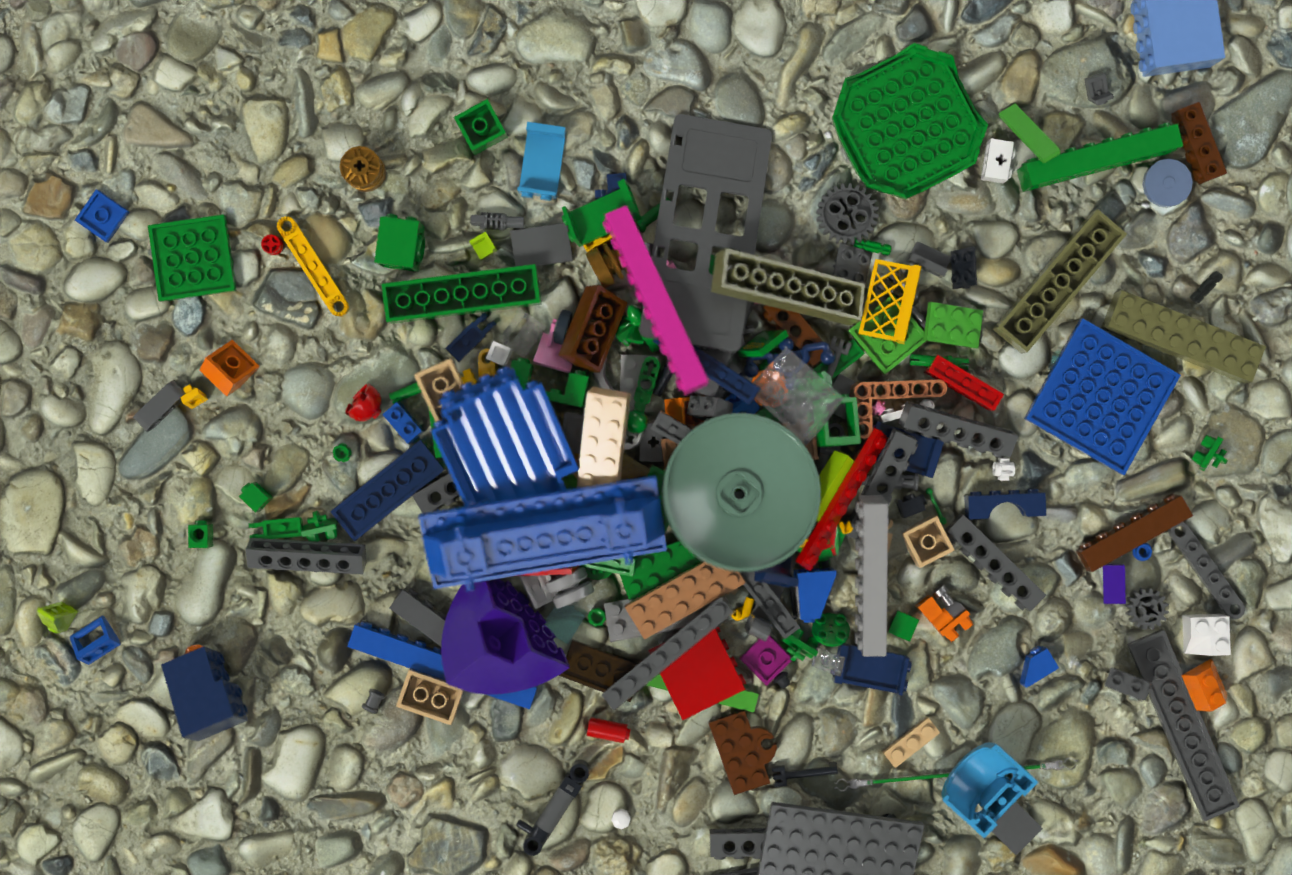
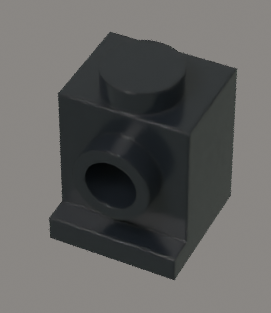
[895,493,927,518]

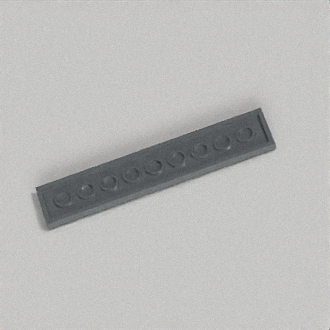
[1127,629,1240,821]

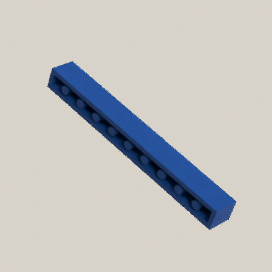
[347,621,538,710]

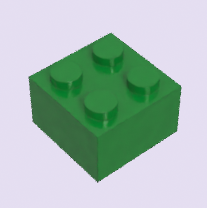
[454,99,508,156]

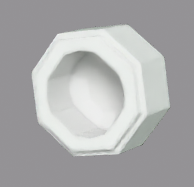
[611,809,631,829]

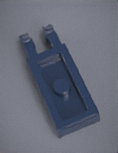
[445,313,496,363]

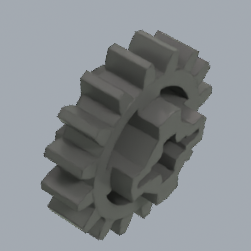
[1125,588,1169,630]

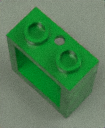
[813,394,861,447]

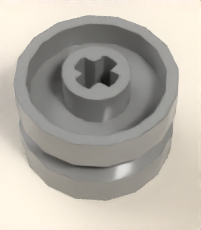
[545,566,595,608]

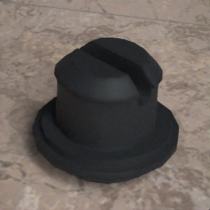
[774,672,790,688]

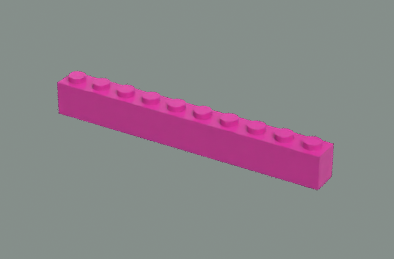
[603,205,709,395]

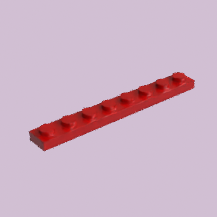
[796,428,889,571]

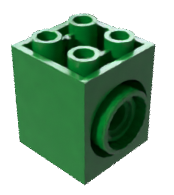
[374,214,425,272]

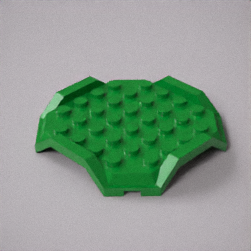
[832,43,988,200]

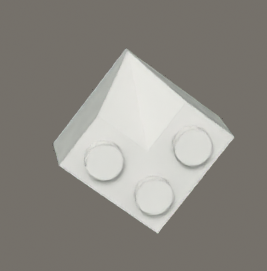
[1182,614,1231,656]

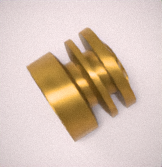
[340,146,386,192]
[585,240,628,289]

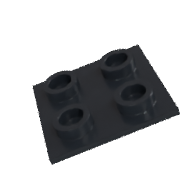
[950,246,977,289]

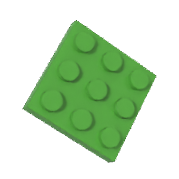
[848,294,926,375]

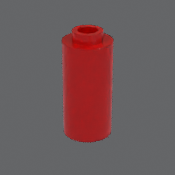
[586,717,631,743]

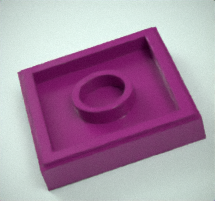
[739,635,791,686]

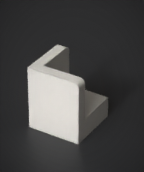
[486,341,513,367]

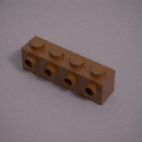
[1171,101,1227,185]

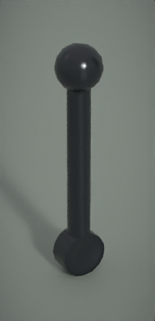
[790,587,797,619]

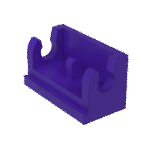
[1102,564,1126,604]

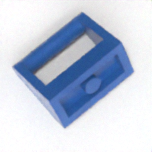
[70,615,121,665]

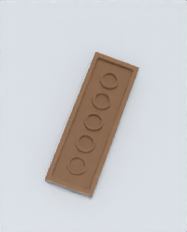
[625,561,746,640]

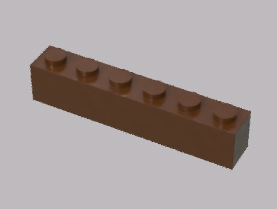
[1076,494,1193,572]

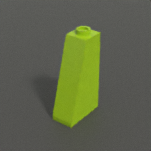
[816,450,854,522]

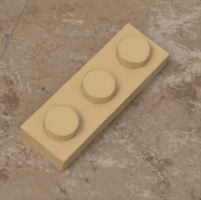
[882,717,940,768]

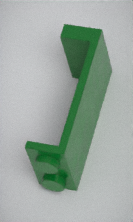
[561,179,642,247]

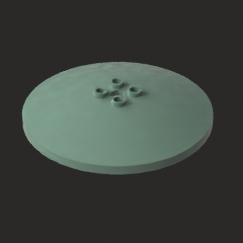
[663,413,821,572]

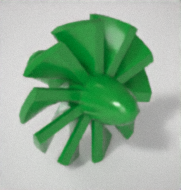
[615,305,660,352]

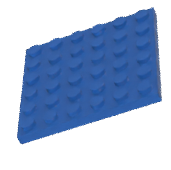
[1024,318,1181,475]

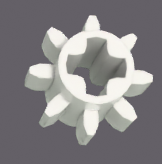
[992,457,1015,481]

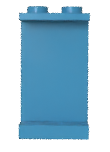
[517,122,566,201]

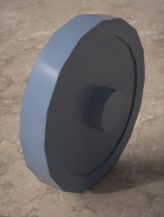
[1142,159,1193,208]

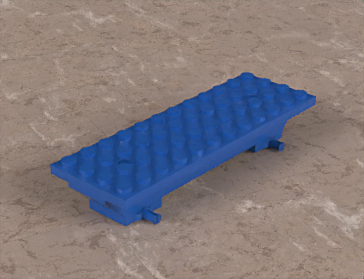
[419,475,667,591]

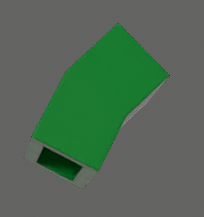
[888,610,919,642]

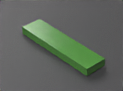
[999,104,1060,164]

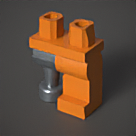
[915,584,973,642]

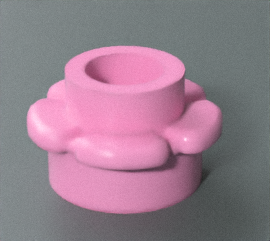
[872,399,886,416]

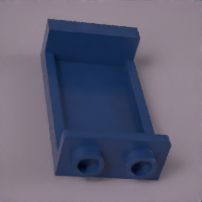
[873,421,944,478]
[832,643,912,696]

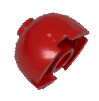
[345,383,382,422]

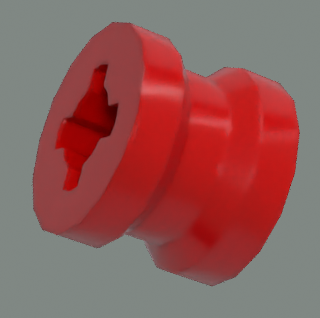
[261,234,284,255]

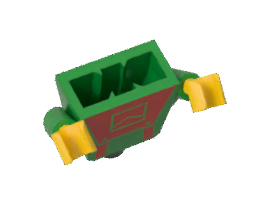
[797,520,853,569]

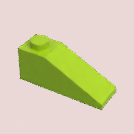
[36,602,78,633]

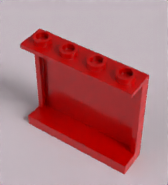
[649,626,747,721]

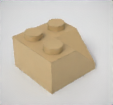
[902,515,955,568]

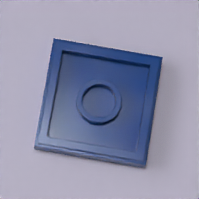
[75,189,130,243]

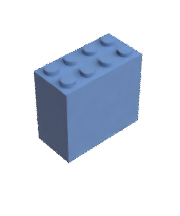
[1131,0,1225,77]

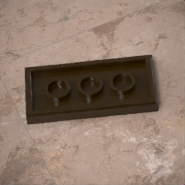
[559,639,638,702]

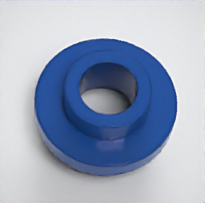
[1132,542,1152,561]

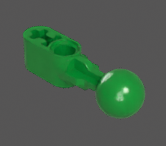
[627,356,660,434]

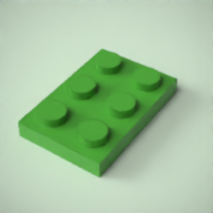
[923,302,983,349]

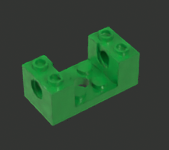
[511,357,590,408]

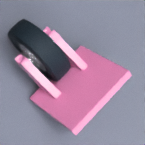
[533,310,573,373]

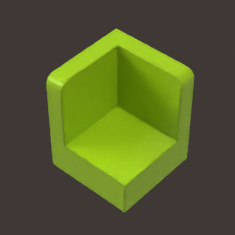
[469,231,497,260]

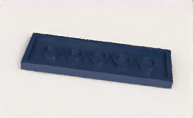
[330,440,445,542]

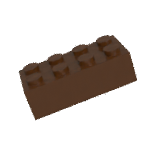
[558,285,628,373]

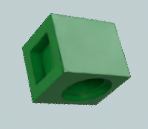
[239,482,273,513]
[188,520,213,548]

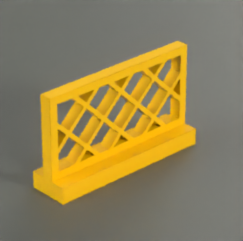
[859,259,921,345]

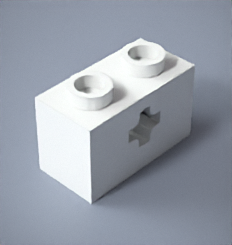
[981,138,1015,183]

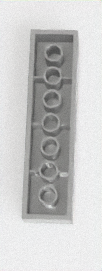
[855,495,888,656]

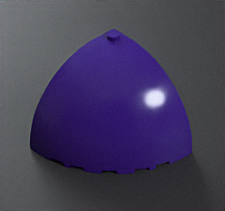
[441,578,570,694]

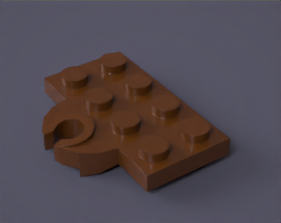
[709,710,777,795]

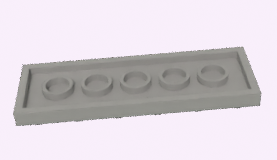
[604,597,719,642]

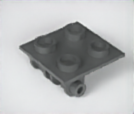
[833,243,872,284]

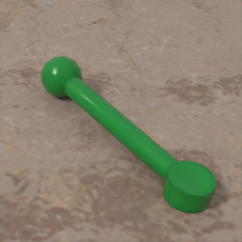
[925,488,947,525]

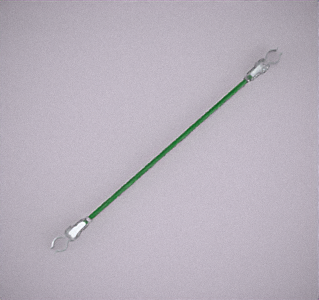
[834,757,1078,791]

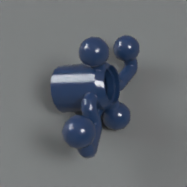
[744,337,836,390]

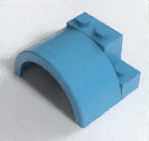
[942,742,1038,838]

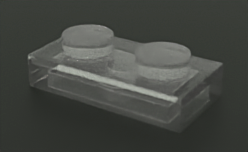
[811,647,845,676]

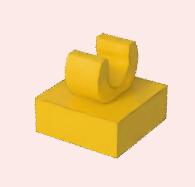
[180,384,208,409]

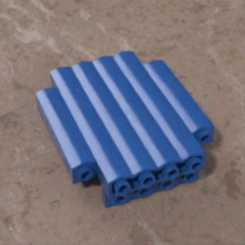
[431,366,579,506]

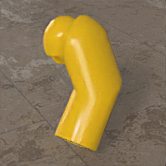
[731,597,755,621]

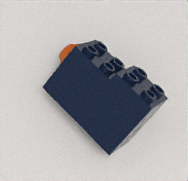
[161,644,248,741]

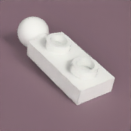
[878,399,935,423]

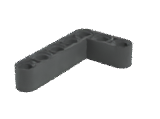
[745,551,800,641]

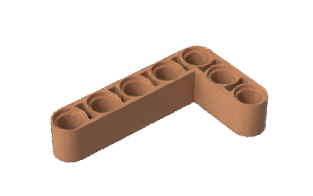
[850,379,947,438]

